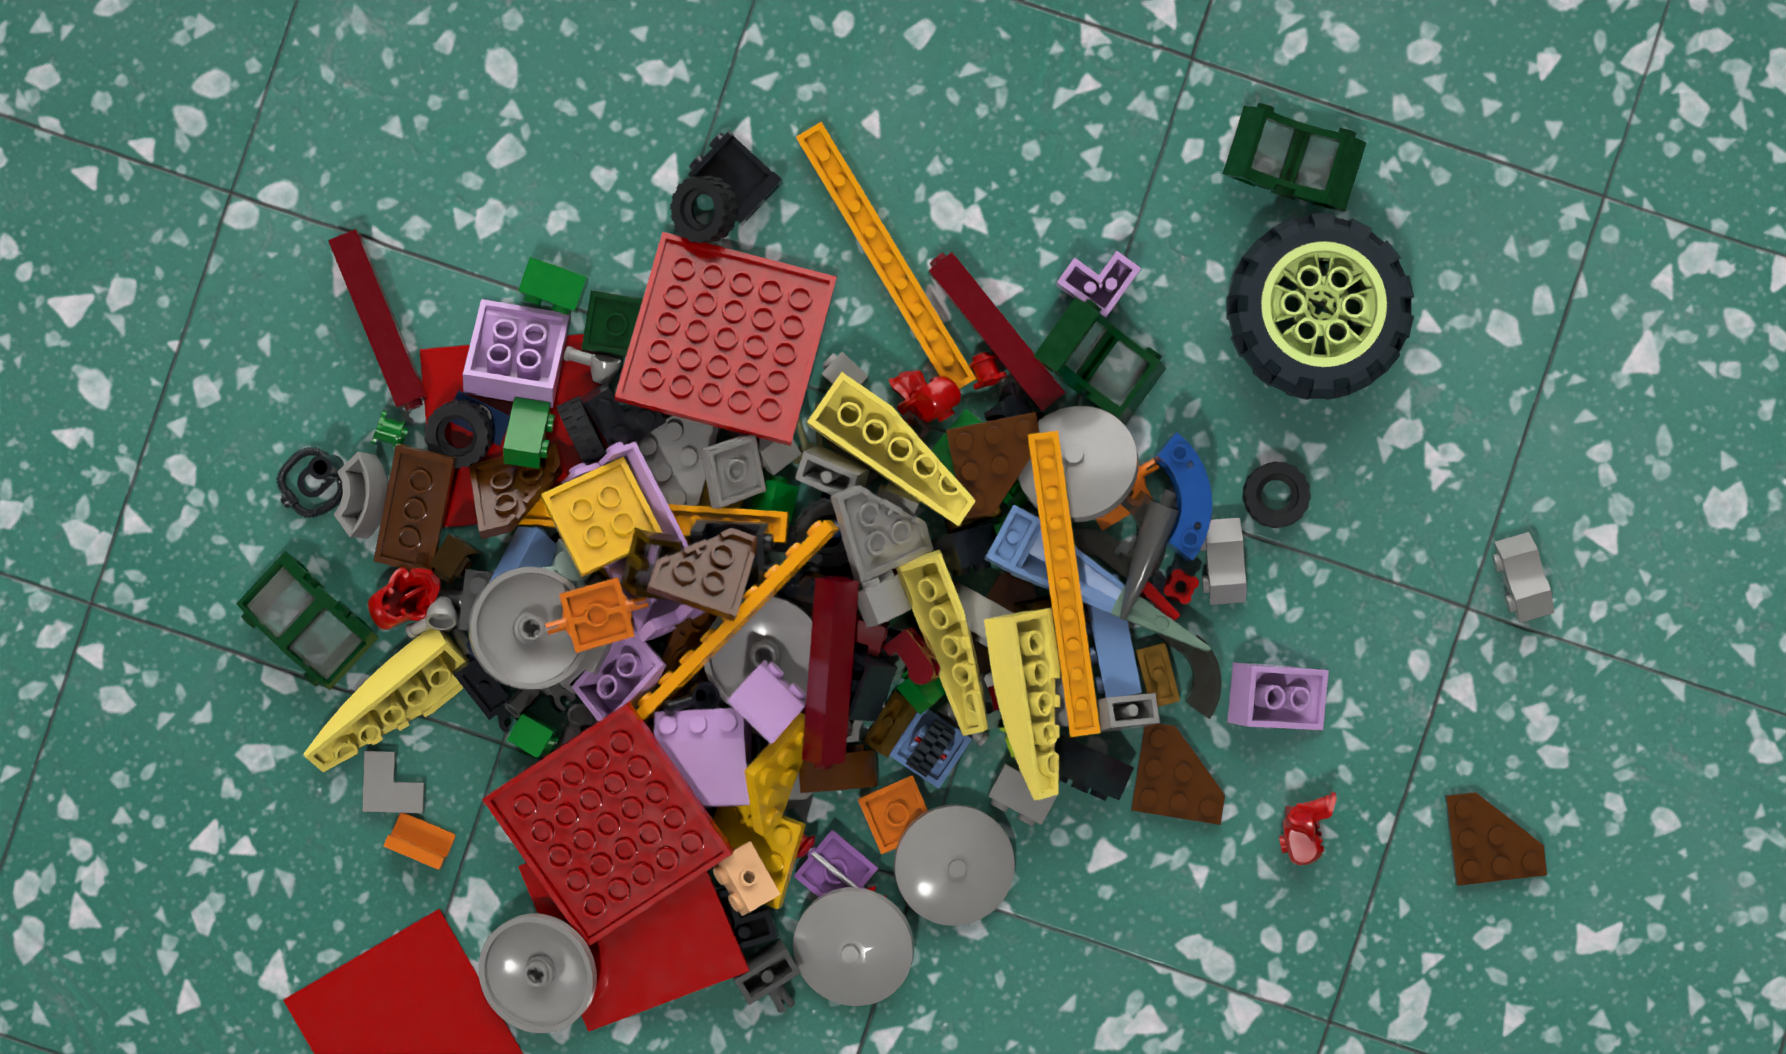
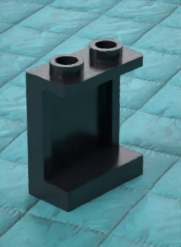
[688,131,783,226]

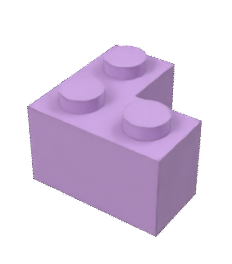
[1055,251,1141,318]

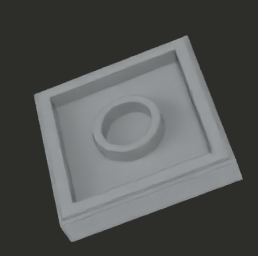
[701,434,766,509]

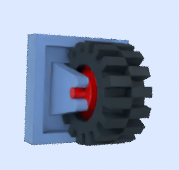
[889,709,972,789]

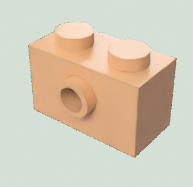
[713,841,780,916]

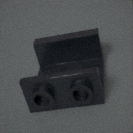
[690,520,774,587]

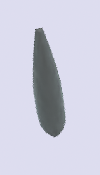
[1120,490,1179,621]

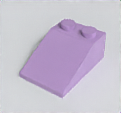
[571,623,666,721]
[727,660,806,744]
[1227,662,1329,730]

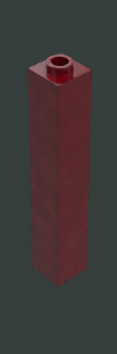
[328,229,428,412]
[928,252,1066,412]
[802,577,859,769]

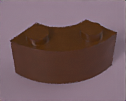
[799,745,878,793]

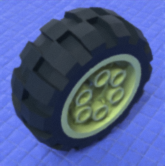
[1226,214,1414,400]

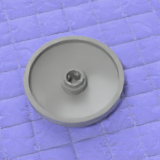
[1018,406,1139,522]
[468,567,587,690]
[704,595,812,708]
[894,804,1015,926]
[793,887,914,1006]
[479,913,597,1033]

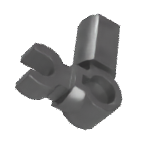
[505,683,576,718]
[556,703,598,749]

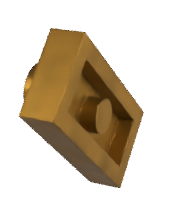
[1135,643,1180,707]
[863,691,917,758]

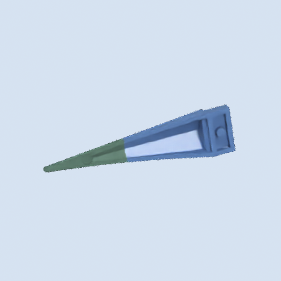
[985,504,1211,652]

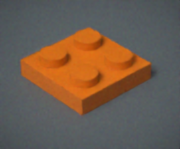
[857,775,928,855]

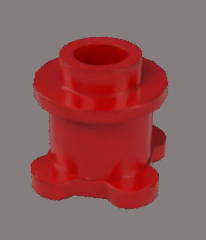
[969,352,1007,390]
[1164,569,1199,604]

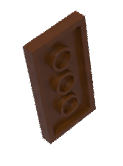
[373,444,457,572]

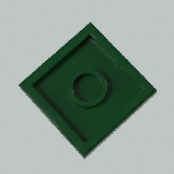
[581,290,643,357]

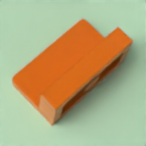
[383,813,456,870]

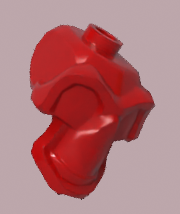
[888,370,961,425]
[367,567,441,630]
[1279,792,1337,865]

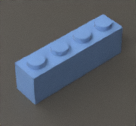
[1085,574,1142,698]

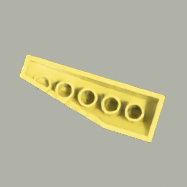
[806,372,976,526]
[896,550,988,736]
[984,608,1060,800]
[304,628,468,772]

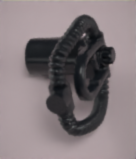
[276,447,344,518]

